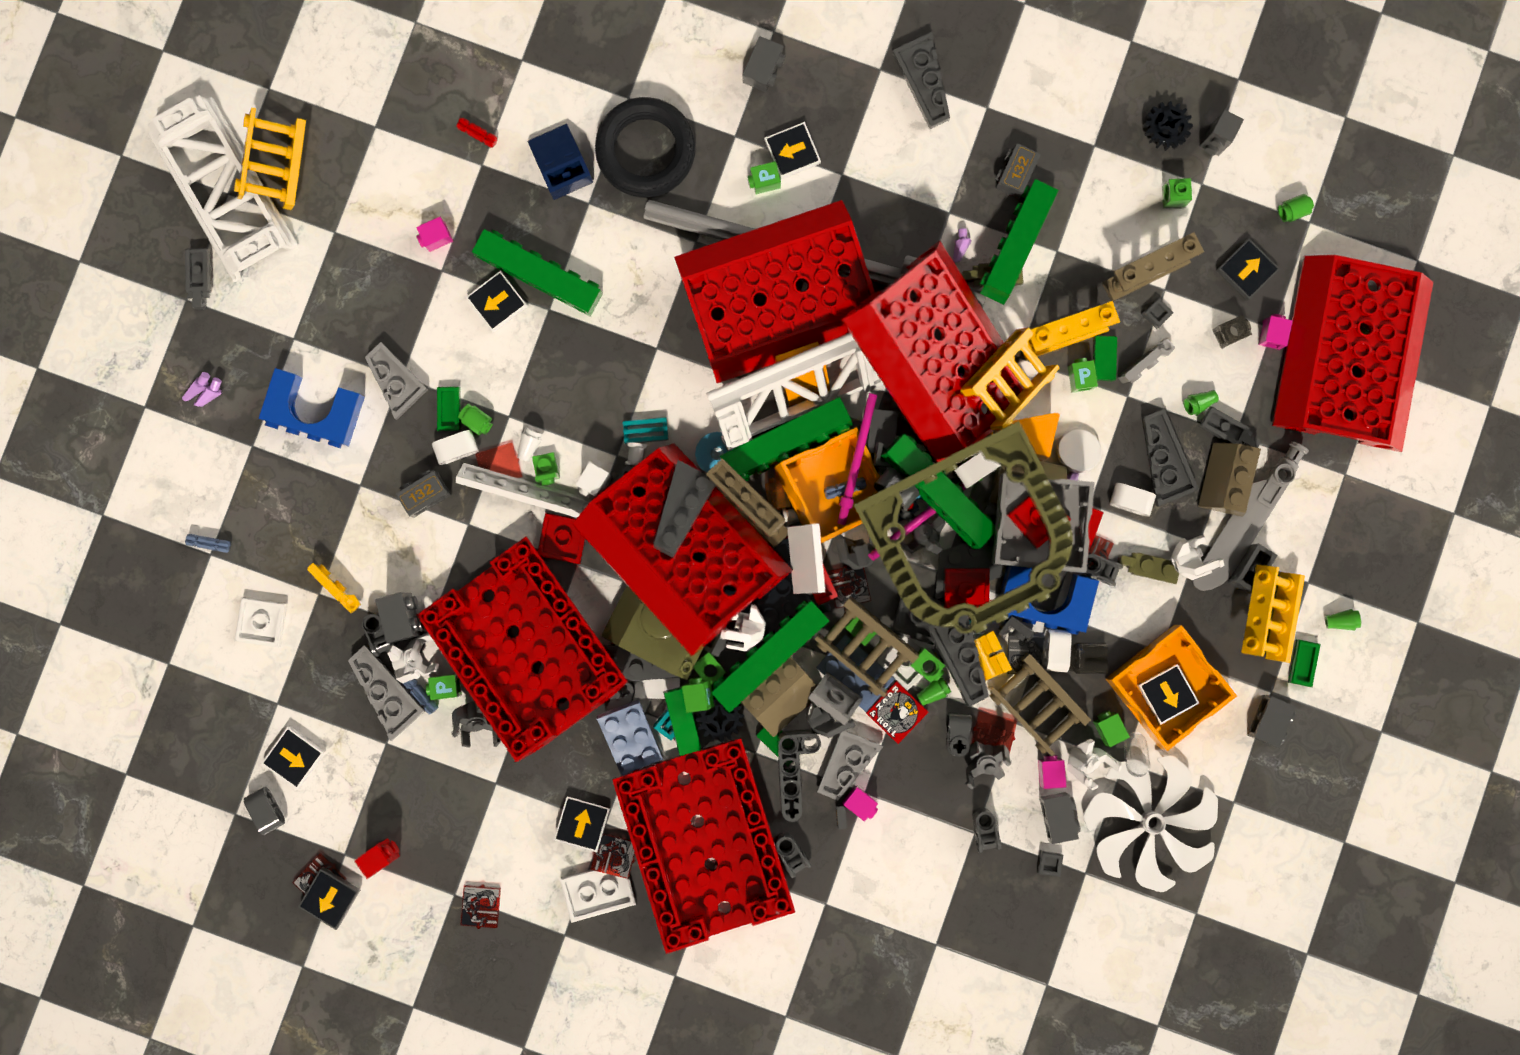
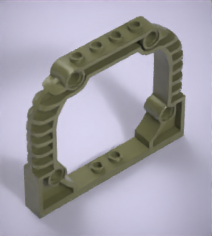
[854,421,1073,634]

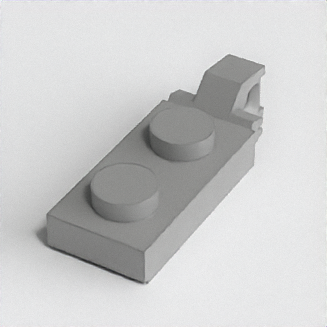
[1118,338,1175,384]

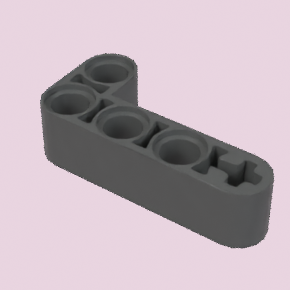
[777,729,821,822]

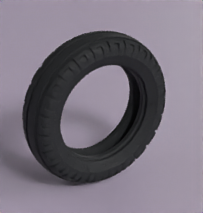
[595,97,695,198]

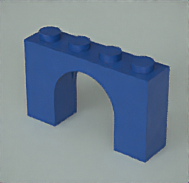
[258,368,365,449]
[999,566,1099,635]

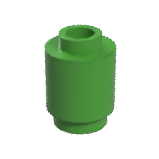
[1278,194,1314,222]
[458,404,493,435]

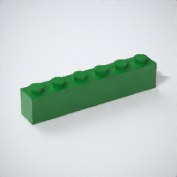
[980,179,1059,305]
[472,229,603,317]
[720,397,853,481]
[881,434,995,549]
[711,601,830,713]

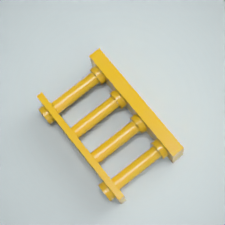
[234,107,306,210]
[1024,301,1120,361]
[960,327,1060,430]
[1241,565,1305,663]

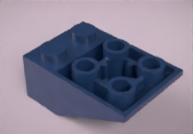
[527,124,593,200]

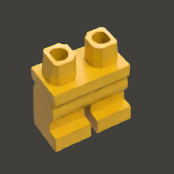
[974,631,1012,681]

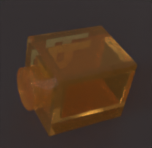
[765,477,791,510]

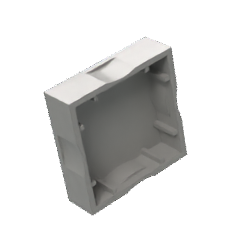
[992,473,1095,573]

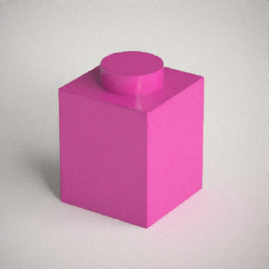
[416,216,454,252]
[1258,314,1293,350]
[1038,755,1066,789]
[842,785,878,822]

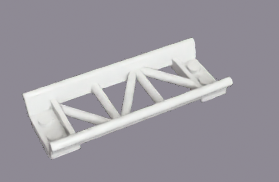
[147,95,298,282]
[706,333,884,451]

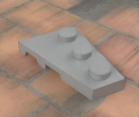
[365,342,428,420]
[817,731,883,801]

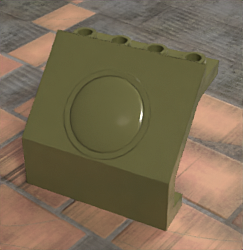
[601,586,704,680]

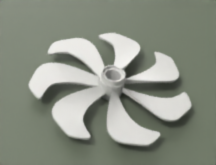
[1083,756,1218,892]

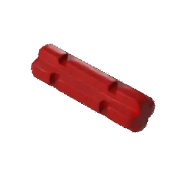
[457,117,498,148]

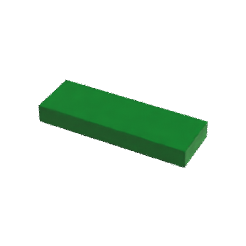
[663,686,701,756]

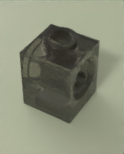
[1212,315,1252,349]

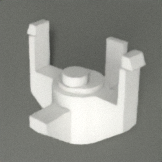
[1171,535,1224,580]
[720,605,765,651]
[387,633,439,683]
[1067,739,1122,790]

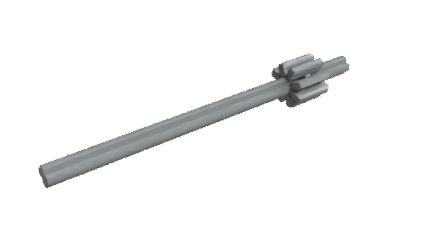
[644,200,986,308]

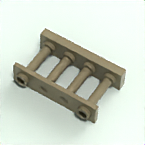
[1102,232,1204,302]
[706,459,788,548]
[814,596,919,698]
[988,653,1091,756]

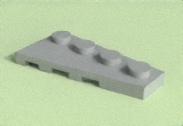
[348,645,425,741]

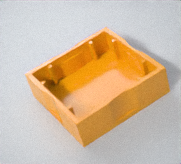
[774,427,880,543]
[1105,625,1237,751]

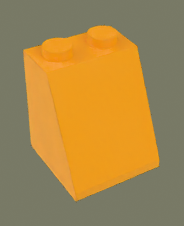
[775,342,830,406]
[989,413,1060,461]

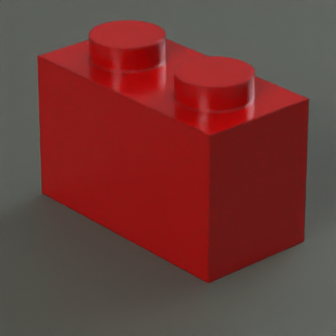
[354,838,400,879]

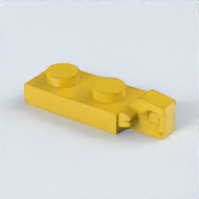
[307,563,362,613]

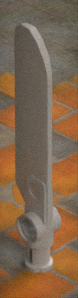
[1192,441,1309,591]

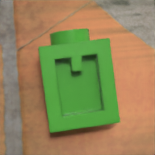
[532,452,560,486]

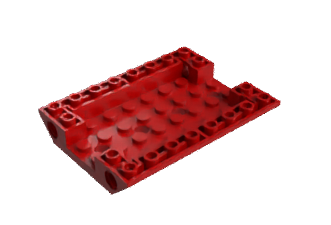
[674,200,875,383]
[841,241,1024,463]
[1272,255,1433,452]
[573,443,793,656]
[417,537,628,762]
[612,738,796,954]

